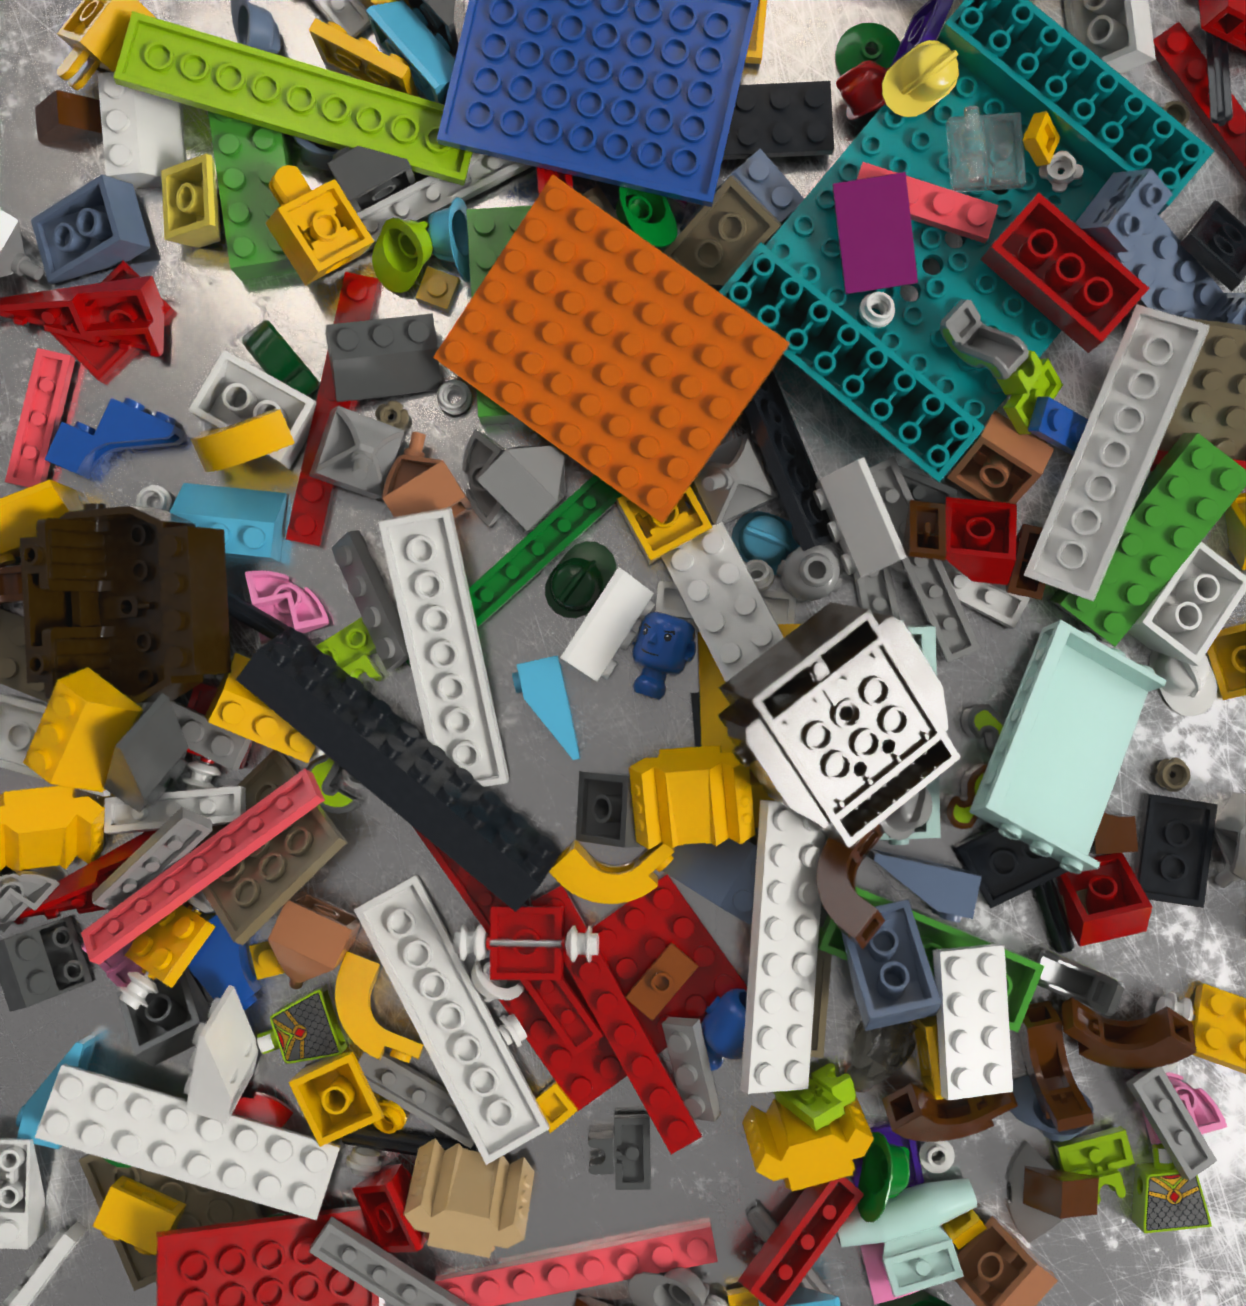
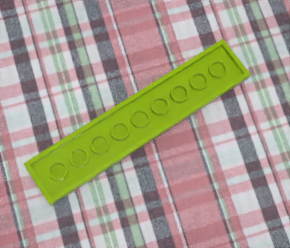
[113,11,473,186]

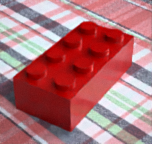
[980,193,1150,353]

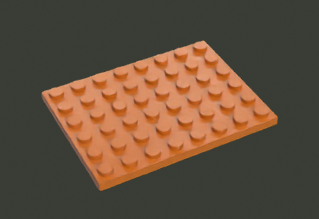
[433,175,790,523]

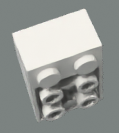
[184,985,259,1124]
[0,1138,45,1249]

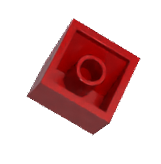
[945,497,1017,585]
[1056,853,1152,947]
[352,1164,426,1253]

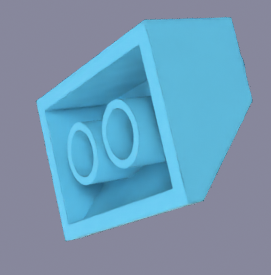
[366,0,455,105]
[170,483,288,562]

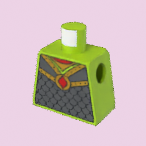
[257,983,348,1064]
[1131,1143,1212,1233]

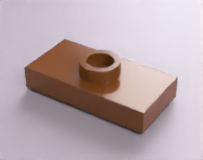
[625,942,698,1021]

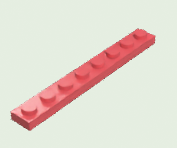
[81,769,325,965]
[434,1222,718,1306]

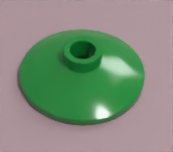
[835,22,900,76]

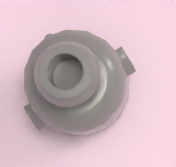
[776,545,842,602]

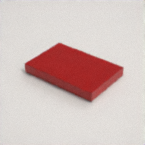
[50,260,175,383]

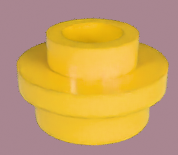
[373,1099,407,1134]

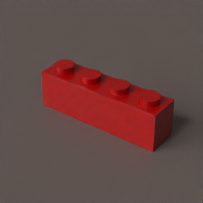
[737,1177,864,1306]

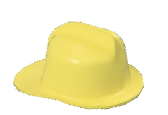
[882,40,959,117]

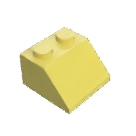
[161,154,221,248]

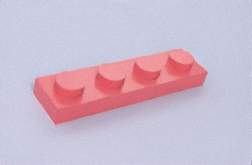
[856,162,999,243]
[5,348,76,488]

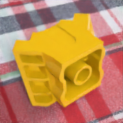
[629,745,755,850]
[0,785,105,873]
[742,1096,874,1192]

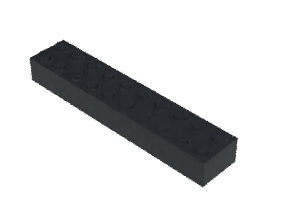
[236,627,562,912]

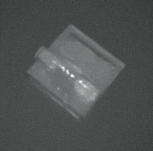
[946,106,1026,192]

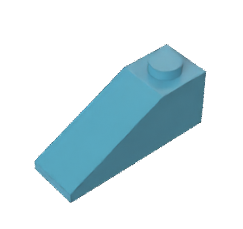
[512,655,581,760]
[16,1035,96,1149]

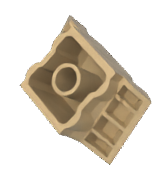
[404,1138,534,1258]

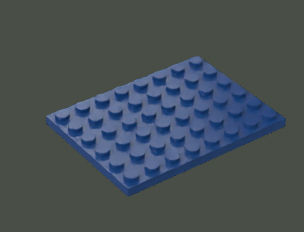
[437,0,759,207]

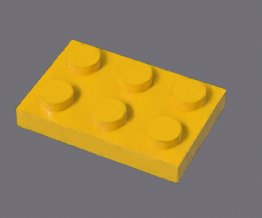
[309,18,419,97]

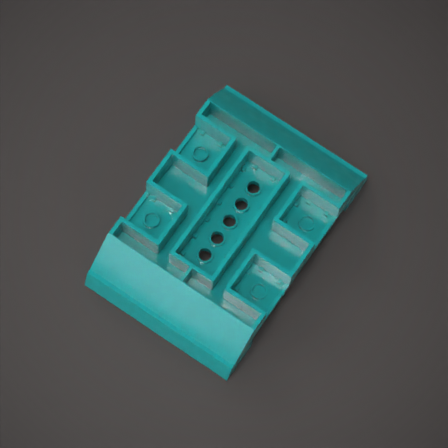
[719,0,1214,483]

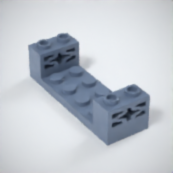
[1075,169,1246,325]

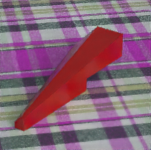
[0,275,165,357]
[14,831,156,925]

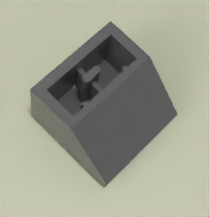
[0,916,93,1012]

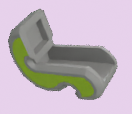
[940,300,1028,379]

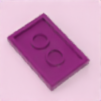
[832,172,918,295]

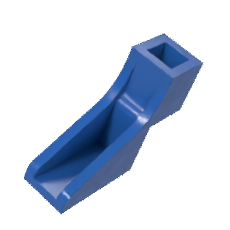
[44,397,185,479]

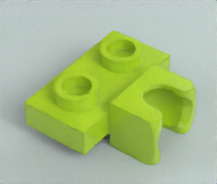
[996,350,1063,435]
[315,617,383,681]
[774,1063,856,1131]
[1054,1126,1135,1205]

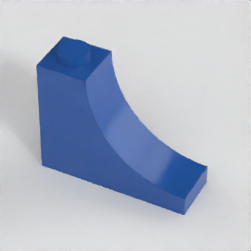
[187,914,263,1011]

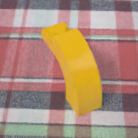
[191,409,295,472]
[549,840,675,904]
[335,951,424,1063]

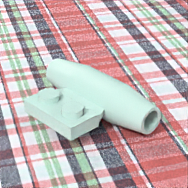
[836,1178,977,1297]

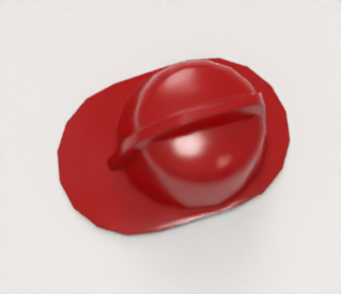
[836,60,890,120]

